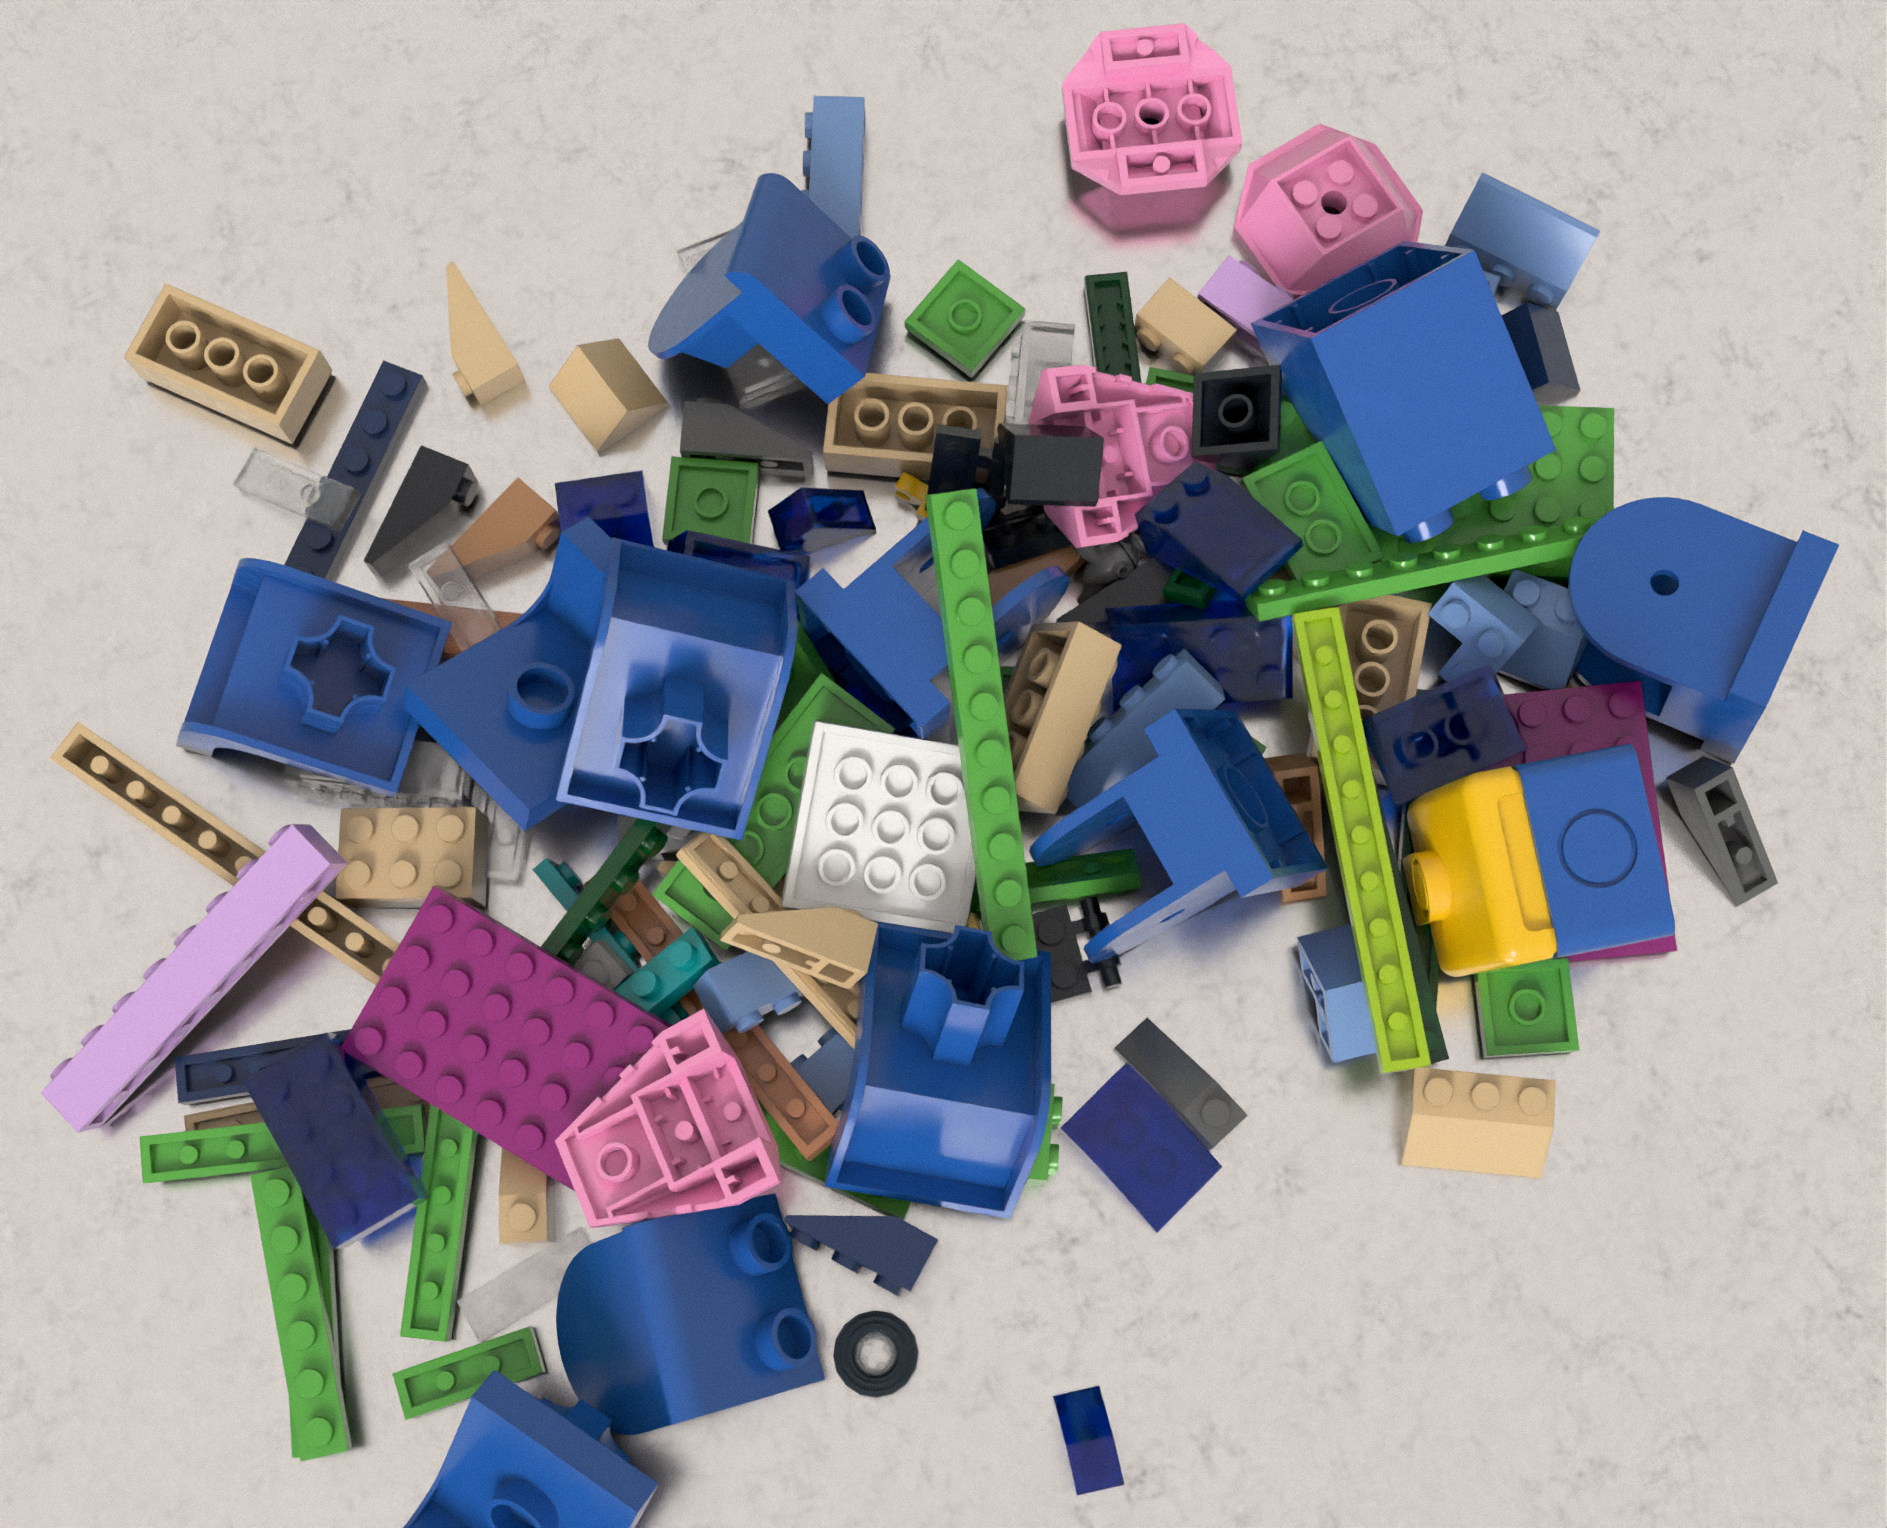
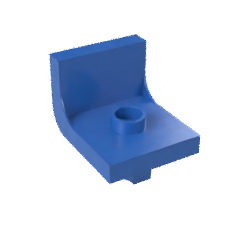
[403,517,612,831]
[556,537,798,840]
[176,558,452,798]
[825,920,1051,1219]
[403,1369,659,1528]

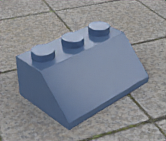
[1445,172,1600,309]

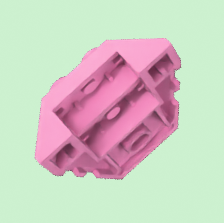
[1028,365,1219,549]
[555,1009,782,1229]

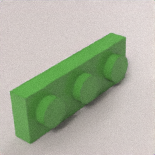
[392,1326,546,1420]

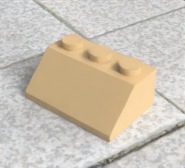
[1400,1068,1556,1179]

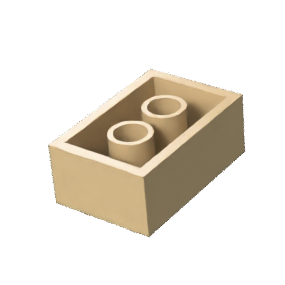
[335,807,490,908]

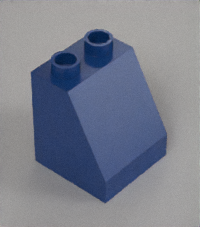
[1251,241,1556,543]

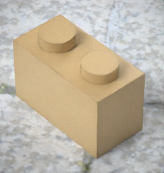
[1134,277,1237,375]

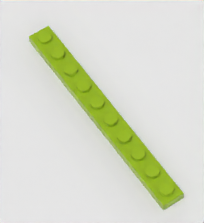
[1291,607,1431,1074]

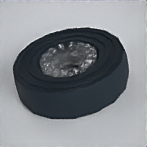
[833,1310,918,1398]

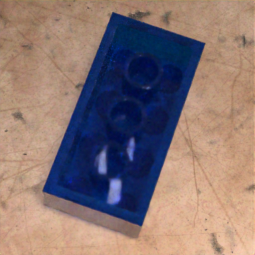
[1105,598,1293,711]
[242,1032,430,1249]

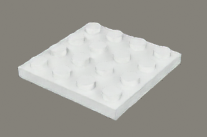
[782,720,976,933]

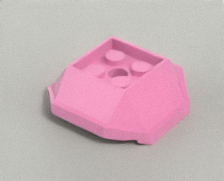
[1061,23,1242,195]
[1232,124,1423,300]

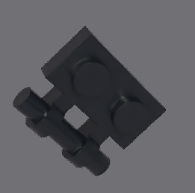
[925,424,1007,523]
[982,505,1073,570]
[1032,896,1122,1005]

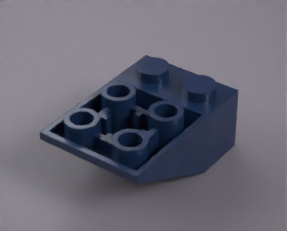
[783,1215,939,1297]

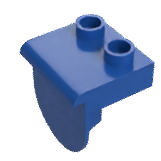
[648,173,891,404]
[556,1193,825,1435]

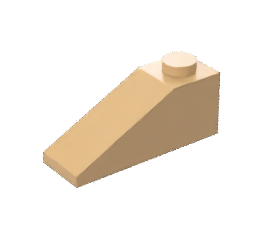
[446,262,525,406]
[719,907,878,989]
[499,1148,556,1246]

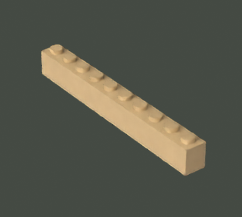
[50,722,400,985]

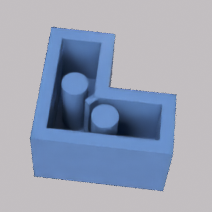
[1428,575,1542,698]
[1297,924,1376,1063]

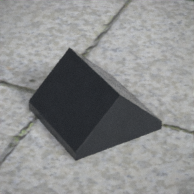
[1191,365,1282,471]
[997,423,1104,507]

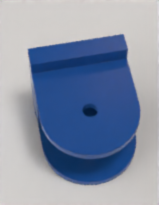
[795,488,1070,743]
[1566,497,1839,764]
[1029,709,1328,963]

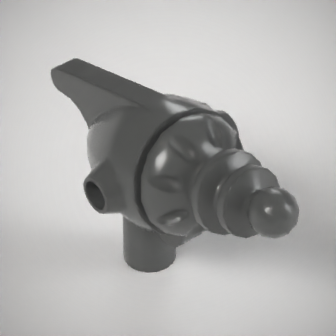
[1073,522,1162,604]

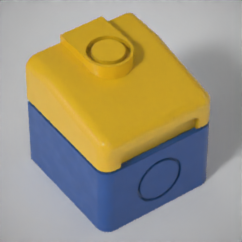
[1402,743,1675,977]

